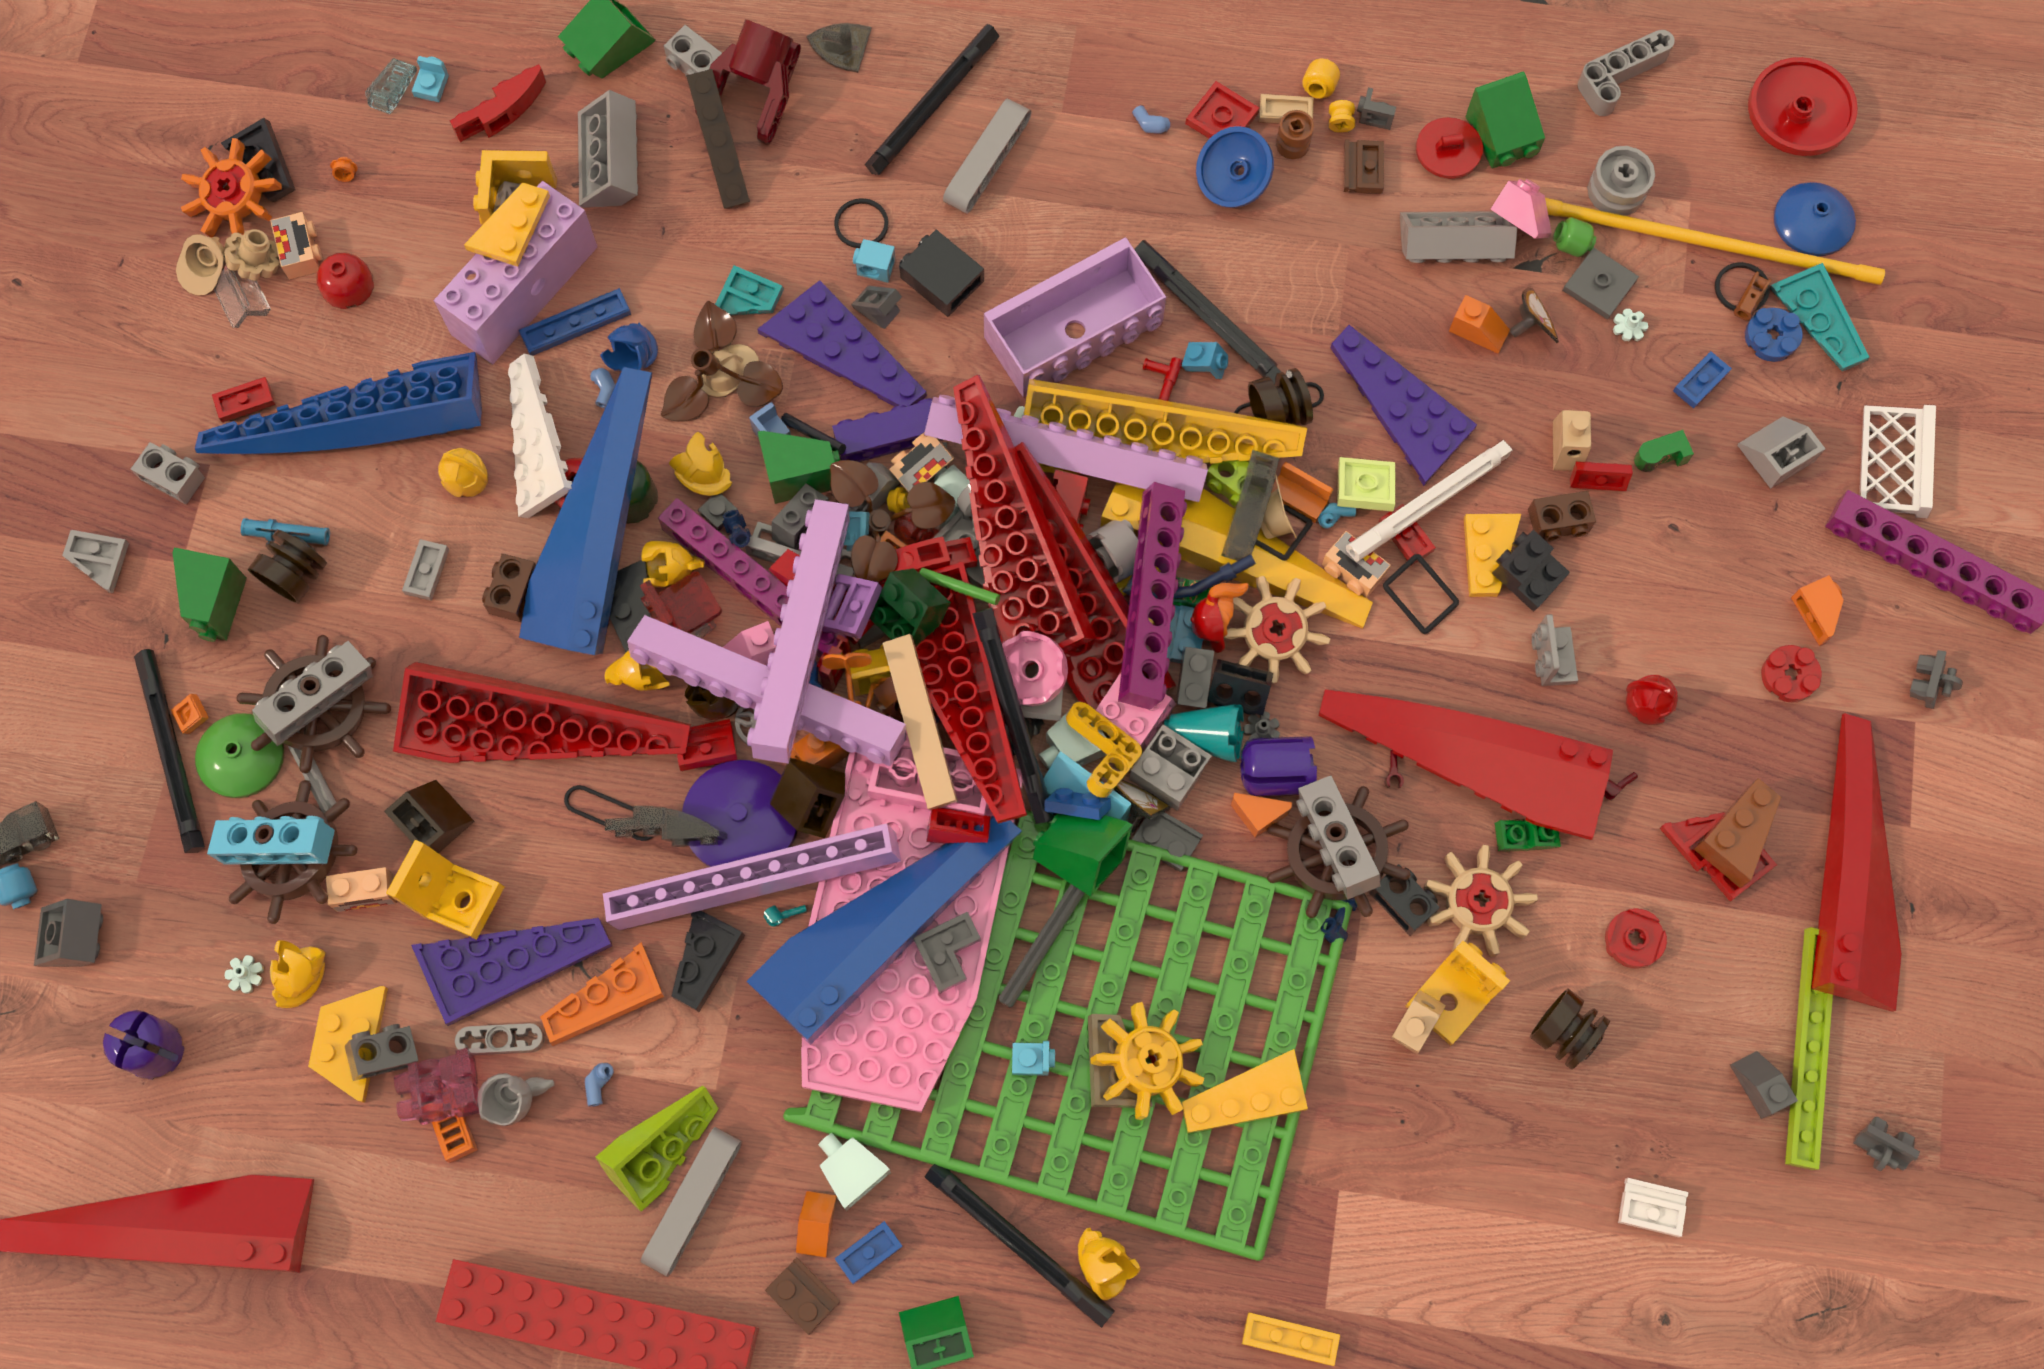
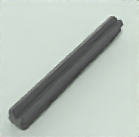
[999,884,1085,1007]

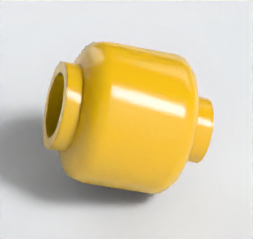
[1302,58,1340,99]

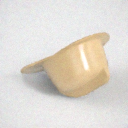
[176,234,225,295]
[701,344,759,397]
[1256,474,1297,539]

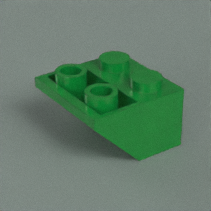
[899,1296,974,1369]

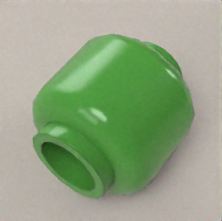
[1553,217,1596,257]

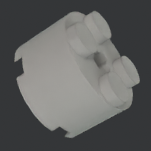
[1086,520,1138,584]

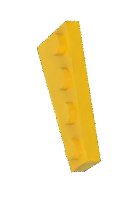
[1181,1049,1308,1134]

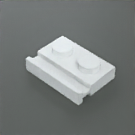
[1618,1178,1688,1237]

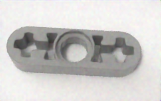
[455,1023,545,1056]

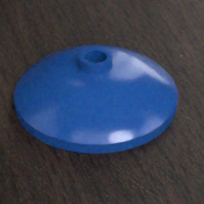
[1196,126,1274,208]
[1774,182,1856,256]

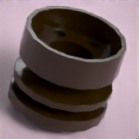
[1248,368,1313,426]
[248,529,327,604]
[1530,988,1610,1070]

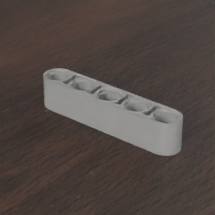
[943,98,1032,214]
[640,1127,742,1277]

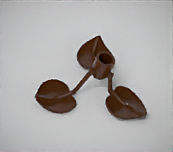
[661,301,783,422]
[830,460,956,582]

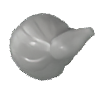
[477,1073,554,1126]

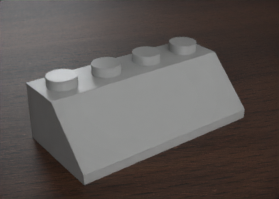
[578,90,638,208]
[1400,211,1517,263]

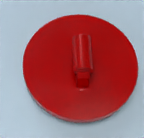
[1416,117,1483,179]

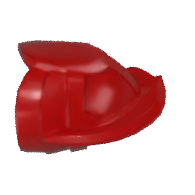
[1626,675,1678,725]

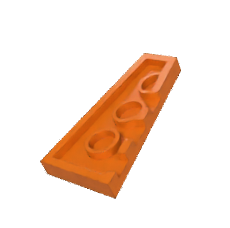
[540,942,664,1046]

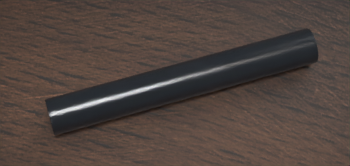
[781,413,846,455]

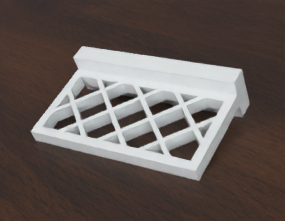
[1859,405,1936,519]

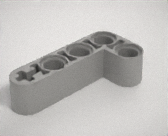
[1577,30,1675,116]

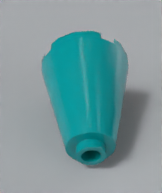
[1164,704,1244,762]

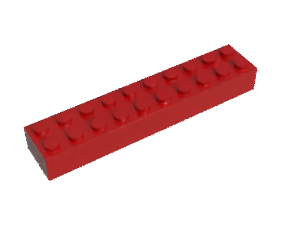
[435,1259,759,1369]

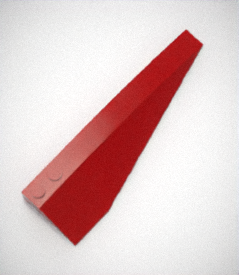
[953,374,1096,667]
[1015,442,1176,710]
[1811,713,1902,1012]
[0,1175,314,1273]

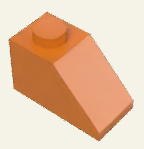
[1449,295,1510,354]
[1791,575,1844,646]

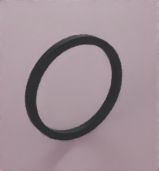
[834,198,888,248]
[1715,262,1770,311]

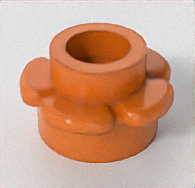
[330,157,358,182]

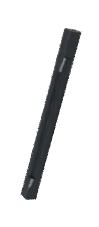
[864,24,999,175]
[1134,240,1281,384]
[972,608,1055,824]
[134,649,205,853]
[924,1164,1115,1328]

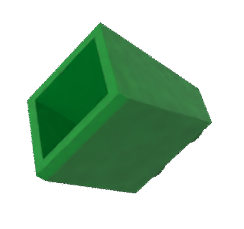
[558,0,656,79]
[1465,71,1545,168]
[757,431,840,504]
[172,547,247,642]
[1033,814,1133,897]

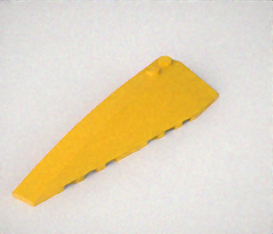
[1024,379,1307,475]
[1100,482,1373,629]

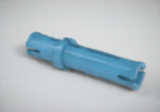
[241,518,330,546]

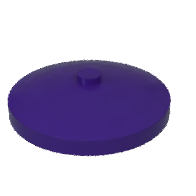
[682,760,797,867]

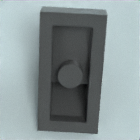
[851,286,902,329]

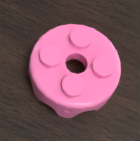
[1002,631,1068,707]

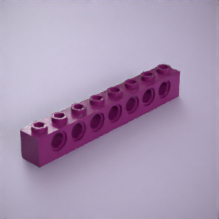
[1118,482,1187,710]
[1825,490,2044,634]
[658,498,847,658]

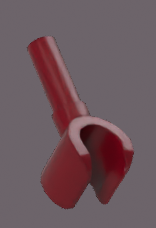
[1384,750,1404,789]
[1604,772,1638,800]

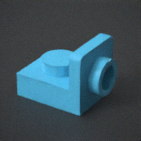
[412,56,449,102]
[844,511,869,551]
[1012,1041,1055,1076]

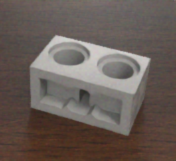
[664,25,722,76]
[131,442,205,504]

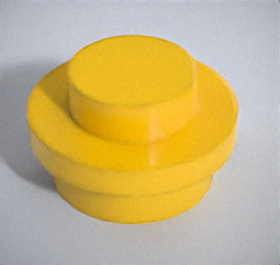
[887,487,910,514]

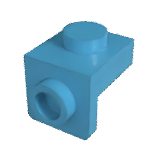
[1182,342,1228,379]

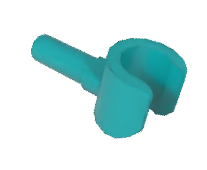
[763,905,807,927]

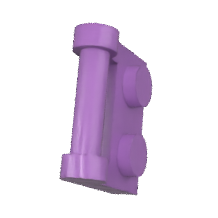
[822,574,882,639]

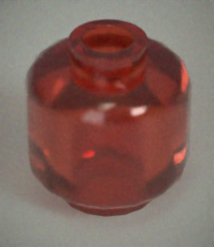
[894,513,935,545]

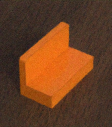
[1267,462,1333,523]

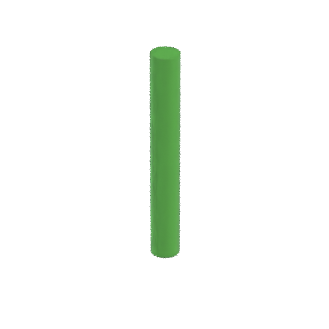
[919,568,1000,605]

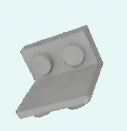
[1531,614,1578,686]

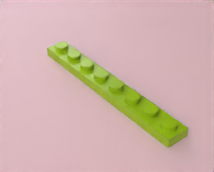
[1785,927,1833,1170]

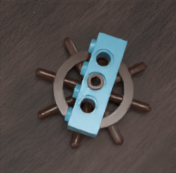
[207,780,358,924]

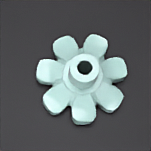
[1613,309,1648,342]
[224,955,264,994]

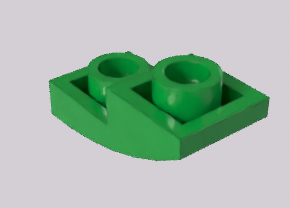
[1495,820,1561,851]

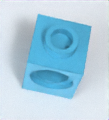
[853,239,896,283]

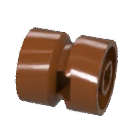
[1276,110,1314,160]

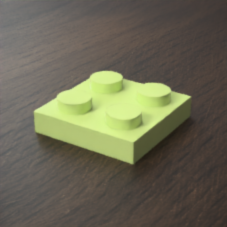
[1337,457,1395,511]

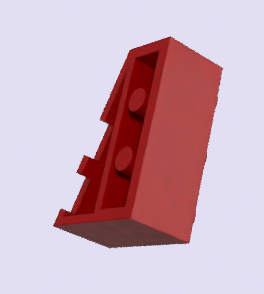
[1053,469,1091,531]

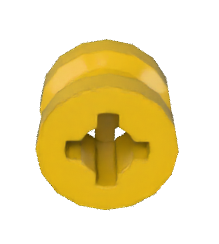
[1329,100,1355,133]

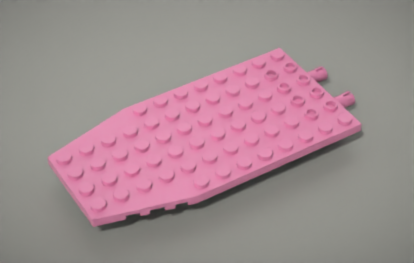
[801,731,1023,1113]

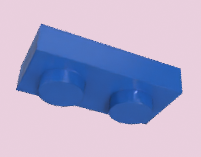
[1673,351,1732,409]
[1045,788,1111,820]
[835,1221,903,1285]

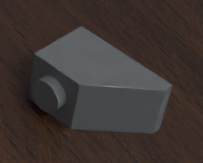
[1730,1051,1798,1119]

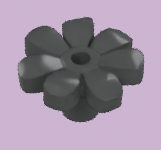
[1243,711,1280,741]

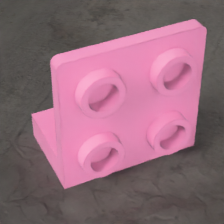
[1096,673,1176,751]

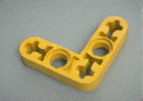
[1066,702,1142,798]

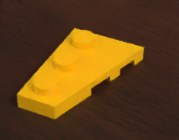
[464,182,550,267]
[1464,514,1521,597]

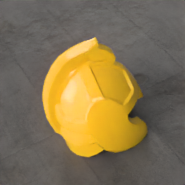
[669,432,732,496]
[438,448,488,497]
[641,541,705,588]
[604,651,670,691]
[270,940,325,1008]
[1078,1228,1140,1300]

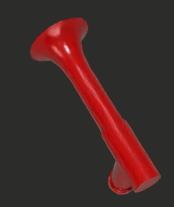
[1143,357,1183,401]

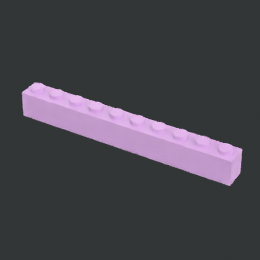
[924,395,1208,502]
[747,499,850,764]
[627,615,906,766]
[603,823,901,930]

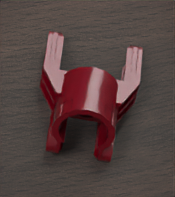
[695,19,801,144]

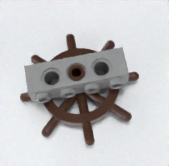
[236,635,391,774]
[1266,775,1411,918]

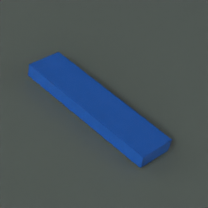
[519,288,631,356]

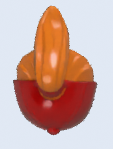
[1190,583,1249,653]

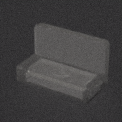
[214,265,271,328]

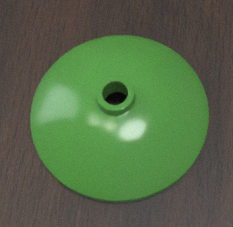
[195,713,284,798]

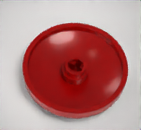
[1748,57,1858,156]

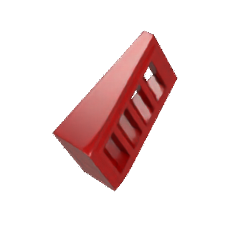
[926,808,991,843]

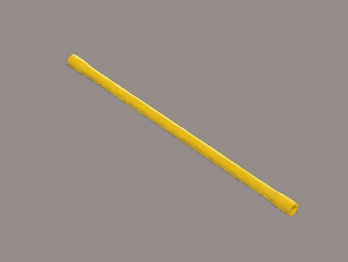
[1545,198,1885,285]

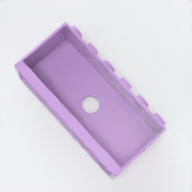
[434,181,597,365]
[984,237,1166,398]

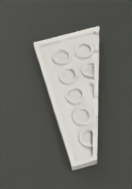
[508,354,572,518]

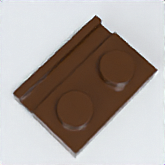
[1344,139,1384,194]
[765,1257,841,1335]

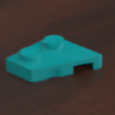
[715,265,784,315]

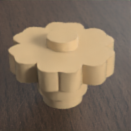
[223,229,280,281]

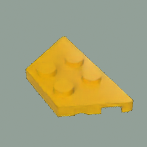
[308,986,388,1103]

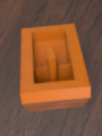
[1231,793,1292,838]
[796,1191,837,1258]

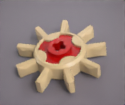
[1224,576,1330,684]
[1424,845,1538,958]

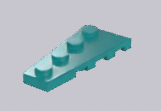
[1770,263,1870,372]

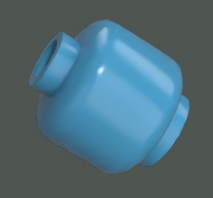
[0,863,37,910]

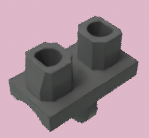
[1910,650,1963,709]
[1853,1117,1920,1171]

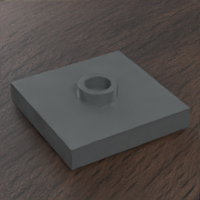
[1562,247,1639,320]

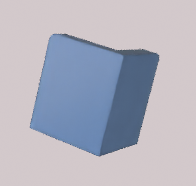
[749,402,791,438]

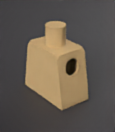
[1553,410,1591,471]
[1391,990,1446,1055]

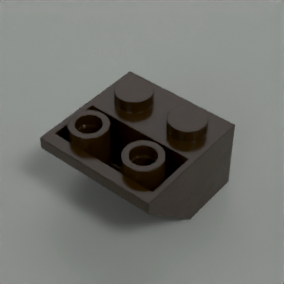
[770,758,845,839]
[384,780,475,853]

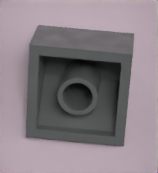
[34,899,103,967]

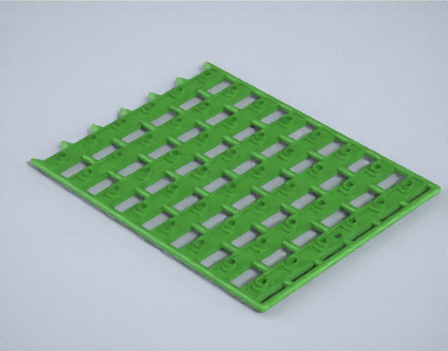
[783,810,1352,1261]

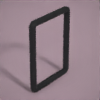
[1243,503,1313,561]
[1383,554,1459,634]

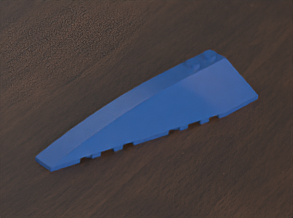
[195,352,482,454]
[519,367,652,655]
[746,816,1022,1045]

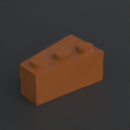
[1694,778,1782,888]

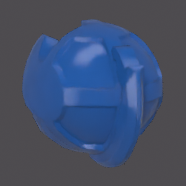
[600,322,658,371]

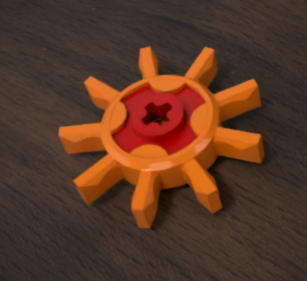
[181,138,282,238]

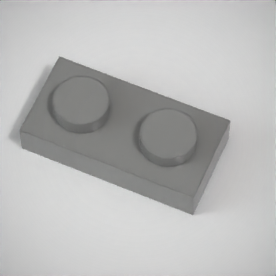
[402,539,449,601]

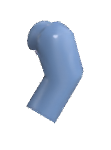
[1132,105,1170,134]
[590,368,616,409]
[585,1063,614,1107]

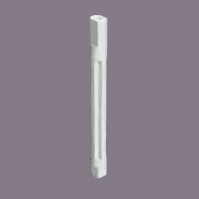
[1346,440,1512,562]

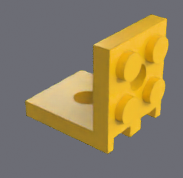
[473,150,557,225]
[386,840,505,940]
[1405,940,1510,1046]

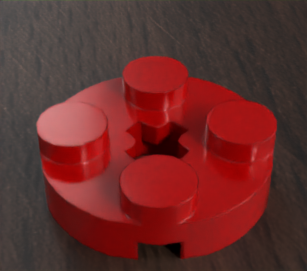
[1761,645,1822,703]
[1605,908,1667,969]

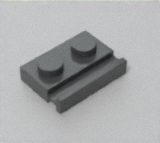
[1132,810,1203,872]

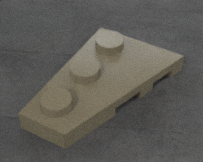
[1088,1014,1153,1108]

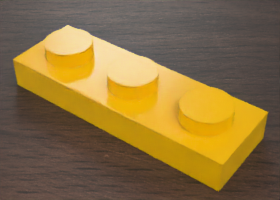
[1241,1313,1340,1366]

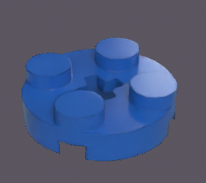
[1745,308,1802,362]

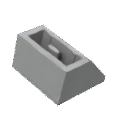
[1737,417,1826,489]
[1129,725,1212,811]

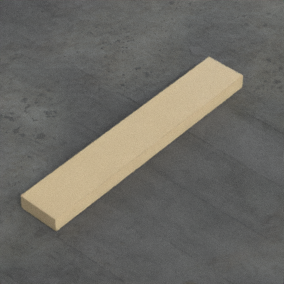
[883,634,958,810]

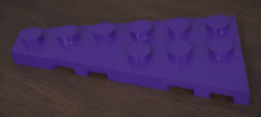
[1330,325,1477,486]

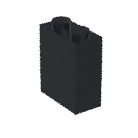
[899,229,984,317]

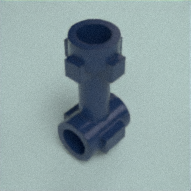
[722,510,751,547]
[1321,898,1358,943]

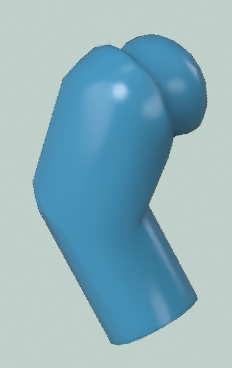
[1318,503,1356,528]

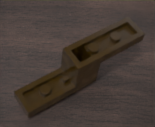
[686,69,750,208]

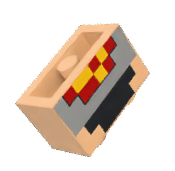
[270,212,323,280]
[889,432,955,492]
[1322,531,1391,598]
[326,867,396,912]

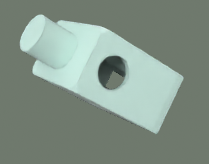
[1038,711,1107,769]
[818,1133,891,1211]

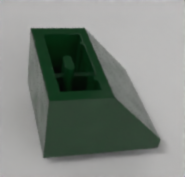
[869,568,951,647]

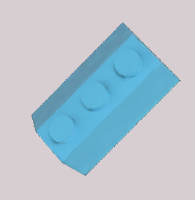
[1044,751,1132,821]

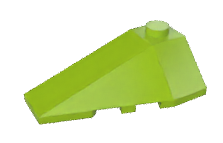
[595,1086,719,1211]

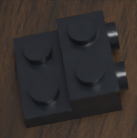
[1492,530,1570,612]

